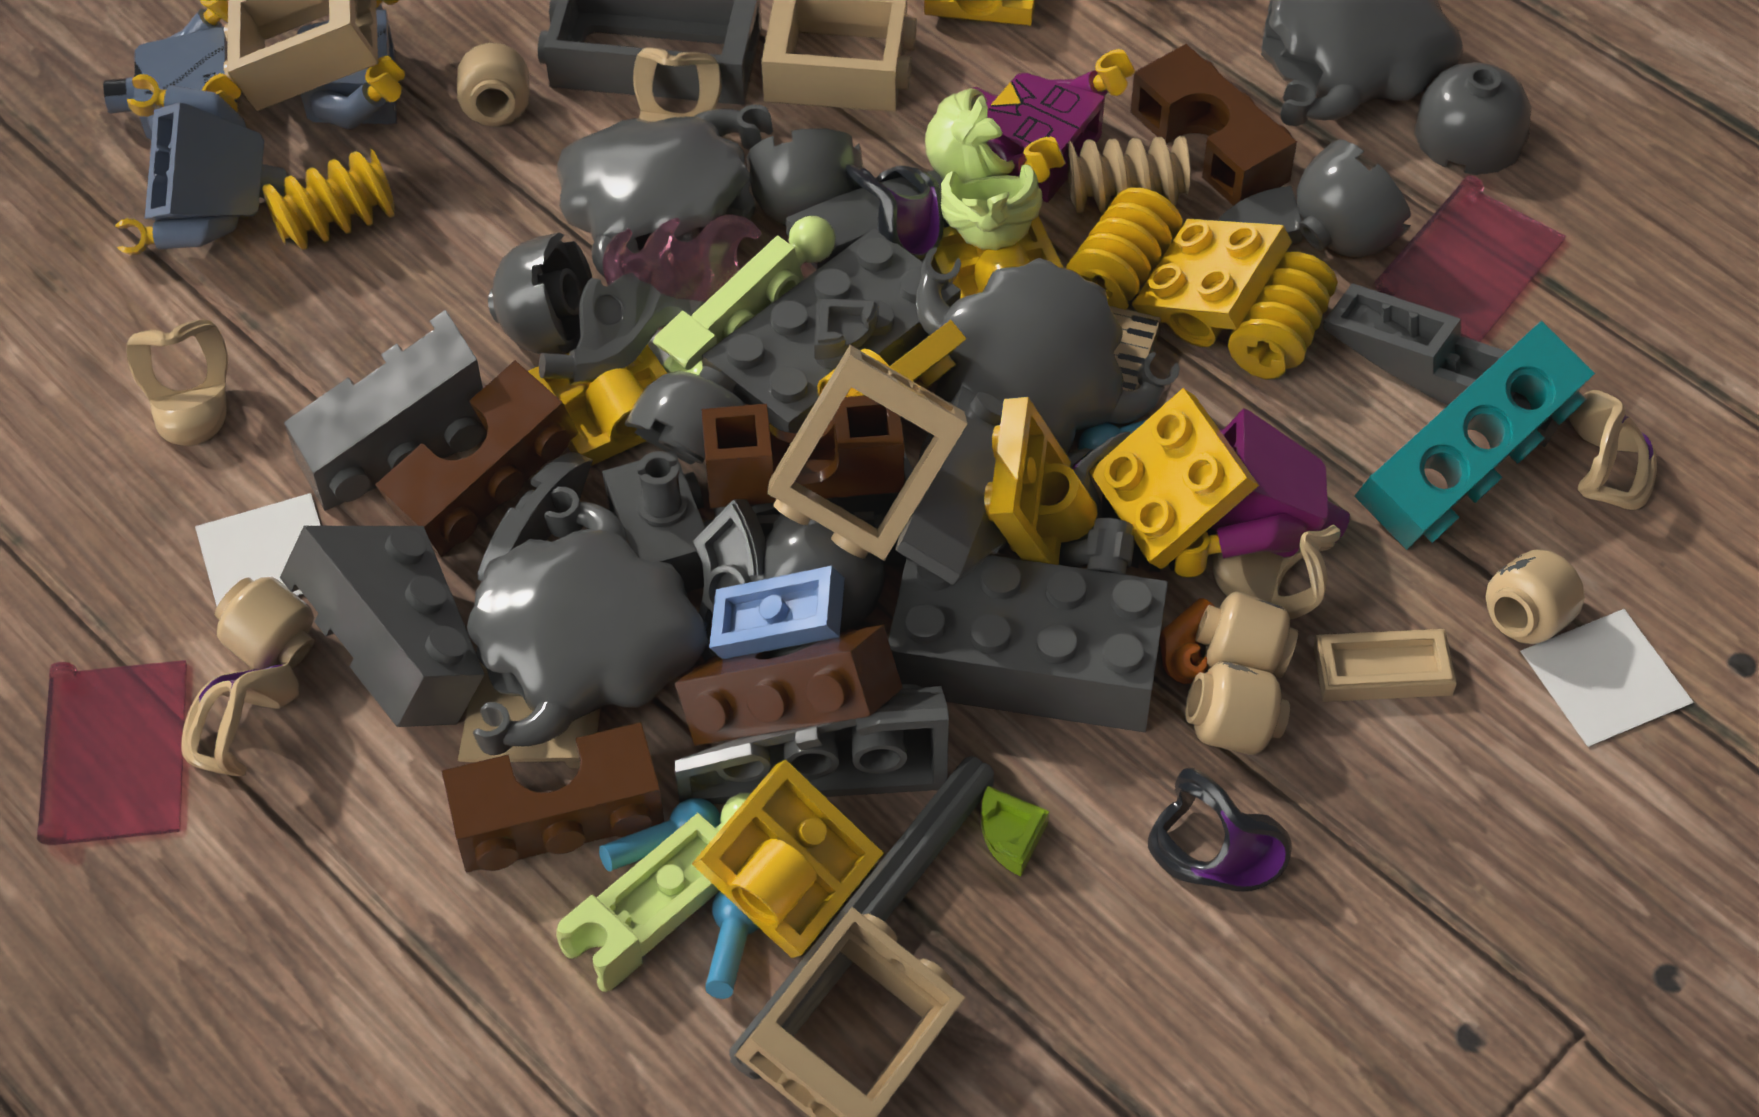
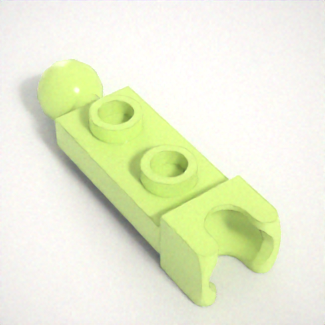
[653,216,836,375]
[556,793,751,992]

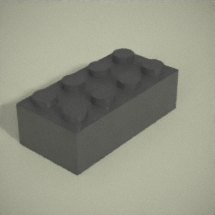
[702,227,961,433]
[888,555,1168,733]

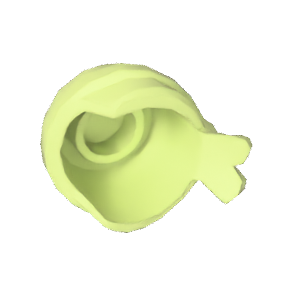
[925,88,1014,183]
[941,165,1042,250]

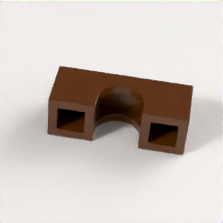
[1130,44,1297,206]
[375,360,579,558]
[702,395,904,508]
[675,625,903,746]
[441,722,665,873]

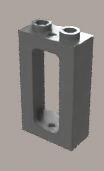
[538,0,762,105]

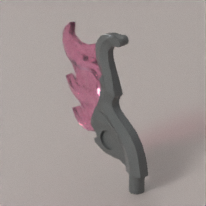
[539,215,762,385]

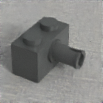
[602,451,713,592]

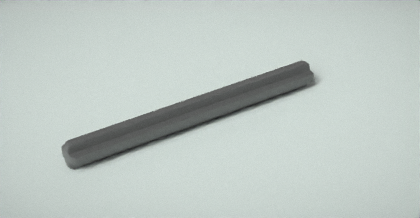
[729,756,995,1080]

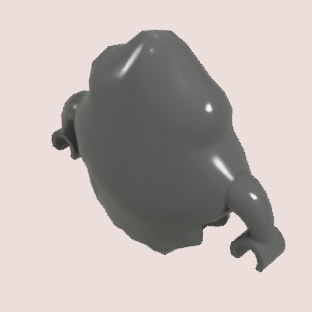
[1261,0,1463,126]
[556,105,773,285]
[916,247,1180,455]
[467,487,708,755]

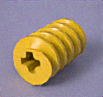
[262,149,395,251]
[1066,188,1183,310]
[1228,252,1338,380]

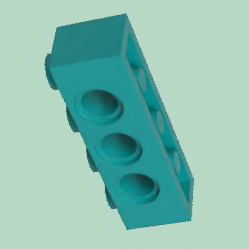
[1354,320,1595,550]

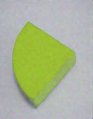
[981,786,1049,877]

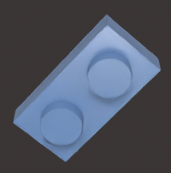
[709,566,845,659]

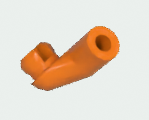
[1159,598,1215,684]

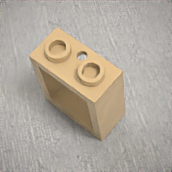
[223,0,378,111]
[762,0,917,112]
[768,345,968,560]
[735,907,965,1117]

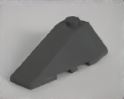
[896,386,1008,585]
[675,684,949,804]

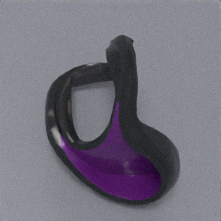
[845,164,944,262]
[1148,767,1292,892]

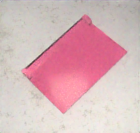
[1375,175,1566,342]
[37,660,187,845]

